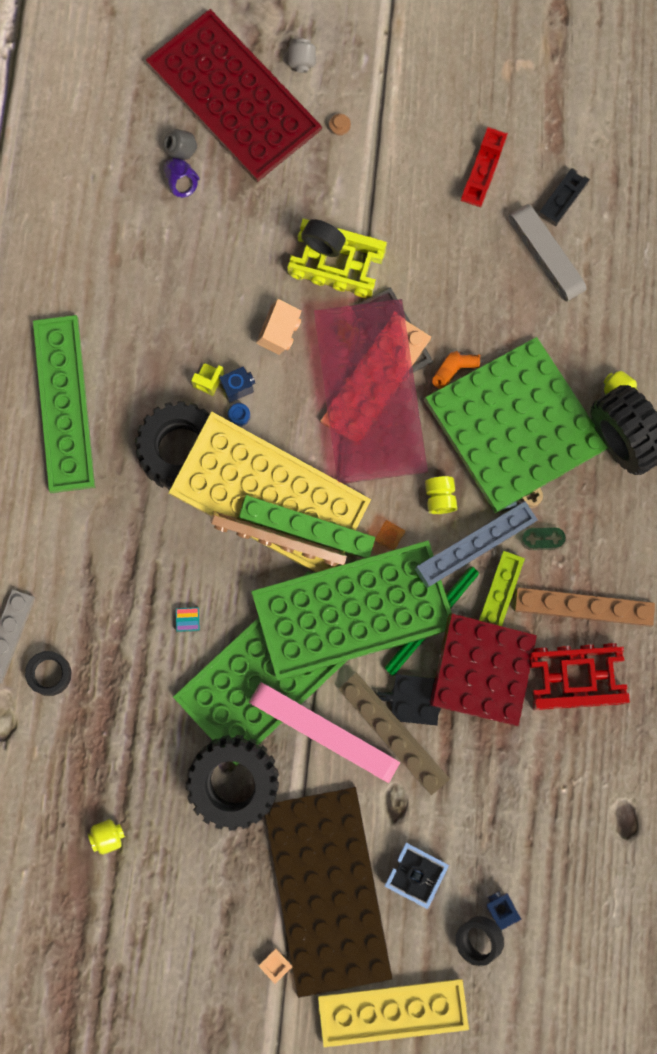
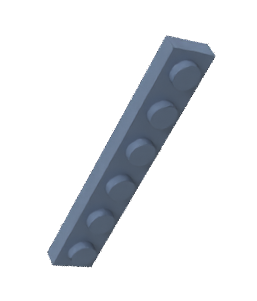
[415,501,538,588]

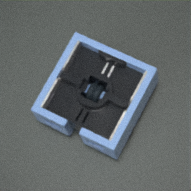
[384,843,449,909]

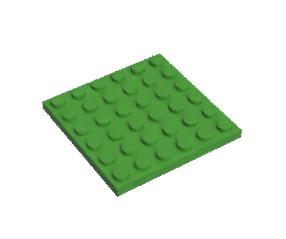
[424,337,608,513]

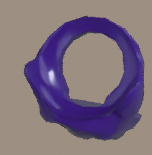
[163,158,200,198]

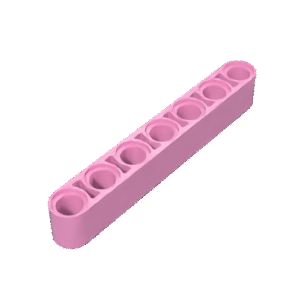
[249,682,400,783]

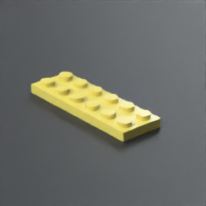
[318,979,469,1047]

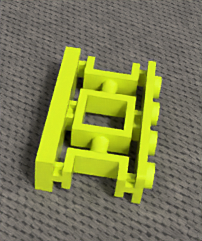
[287,218,387,298]

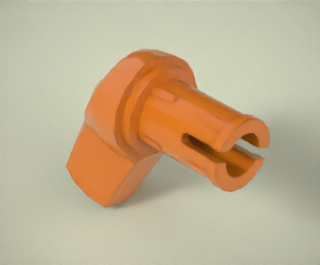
[432,351,480,389]

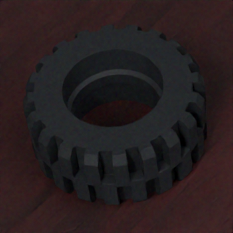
[590,385,657,475]
[135,401,209,490]
[186,735,279,831]

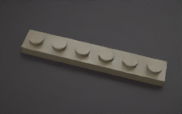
[339,673,450,796]

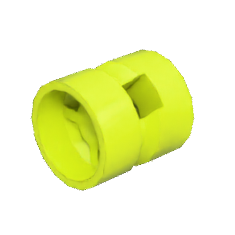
[425,476,458,514]

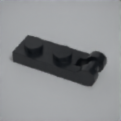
[538,168,590,227]

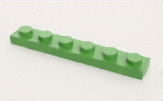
[238,495,375,559]

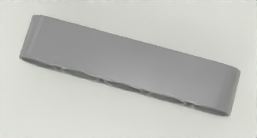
[508,204,586,302]

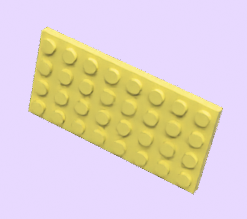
[168,412,371,573]

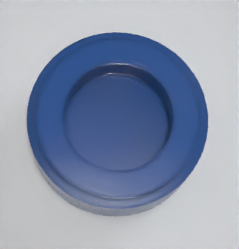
[228,403,251,427]

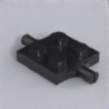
[377,674,441,726]

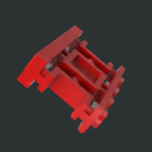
[530,643,630,710]

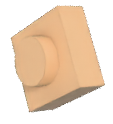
[259,948,293,984]

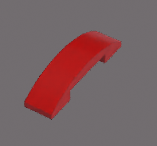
[461,127,508,208]

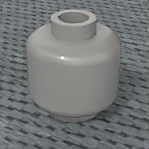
[288,39,316,73]

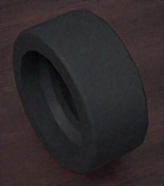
[301,219,346,257]
[25,651,72,696]
[456,916,504,967]

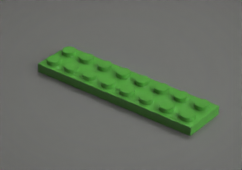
[33,315,96,493]

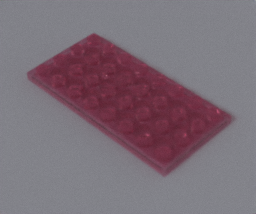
[314,299,428,484]

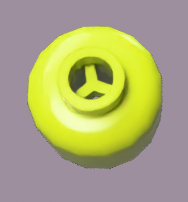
[604,371,638,394]
[87,819,125,855]

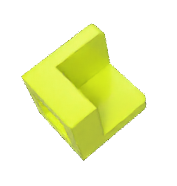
[191,364,224,396]

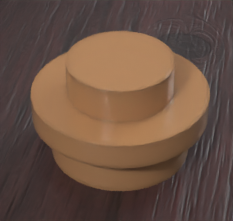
[329,114,351,136]

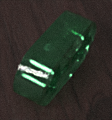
[521,528,566,550]

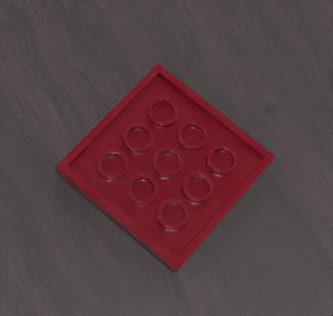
[430,613,537,726]

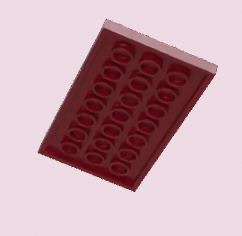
[146,9,322,182]

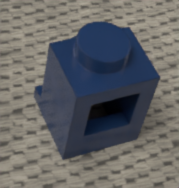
[485,891,522,930]

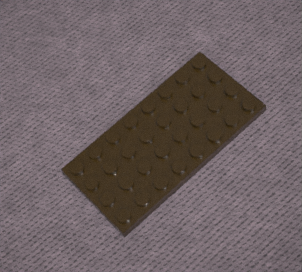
[265,787,393,998]

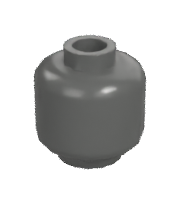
[164,129,197,160]

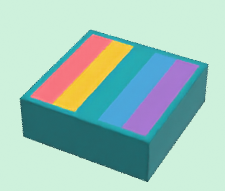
[176,607,200,632]

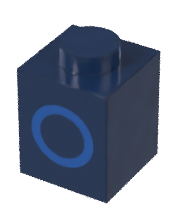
[219,366,256,403]

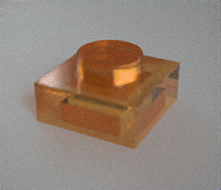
[375,520,406,551]

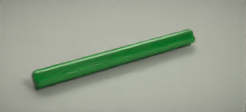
[385,566,479,676]

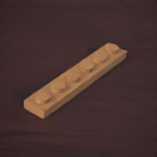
[210,511,347,566]
[515,588,655,627]

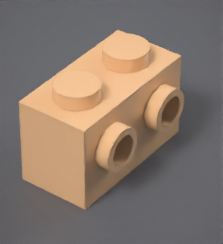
[256,299,301,355]

